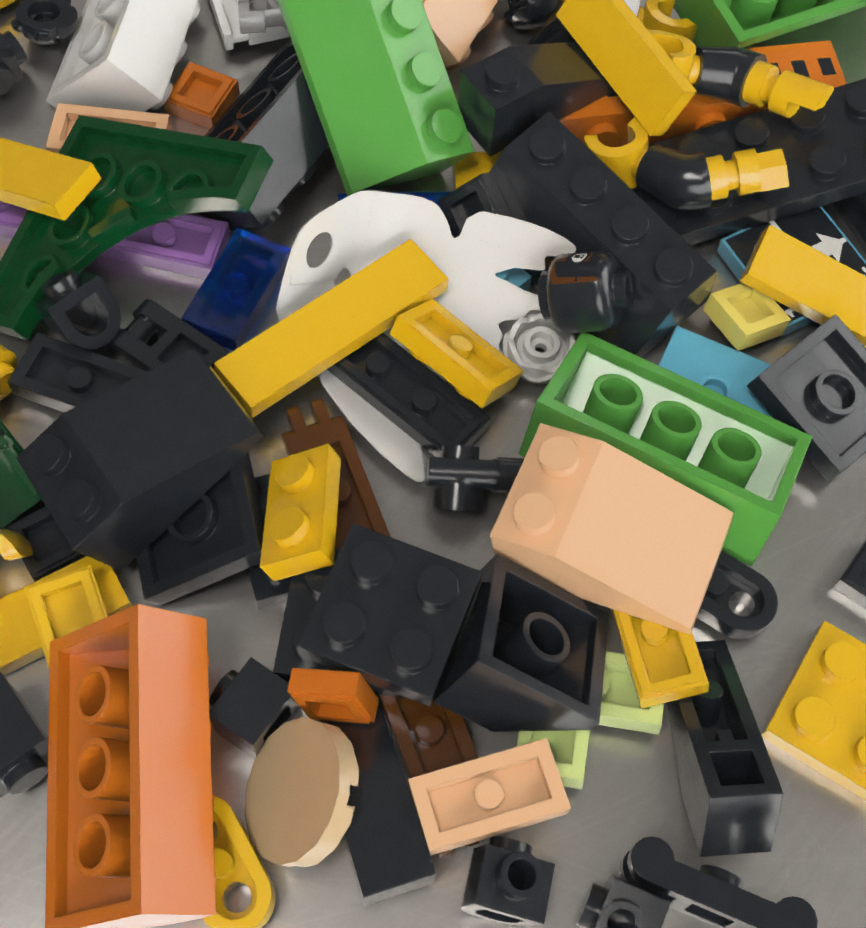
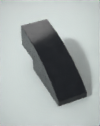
[309,704,436,906]

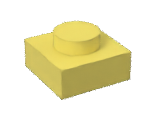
[703,283,791,351]

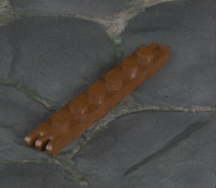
[281,398,504,859]

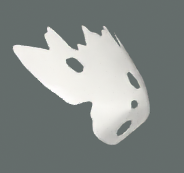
[276,190,576,482]

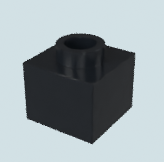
[209,657,300,760]

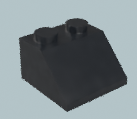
[433,554,609,732]

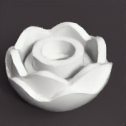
[503,313,575,384]

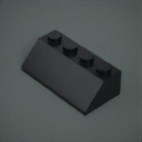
[198,41,330,231]
[489,111,717,358]

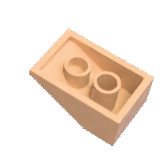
[490,423,734,635]

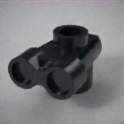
[426,445,524,512]

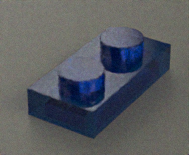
[181,228,291,351]

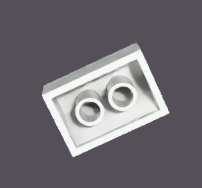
[46,0,201,112]

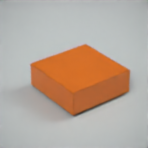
[164,62,240,130]
[287,668,379,724]

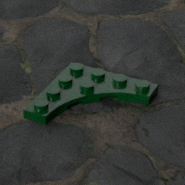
[0,115,274,340]

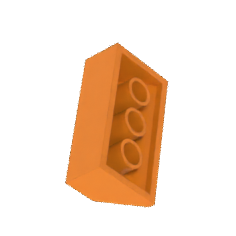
[45,604,216,928]

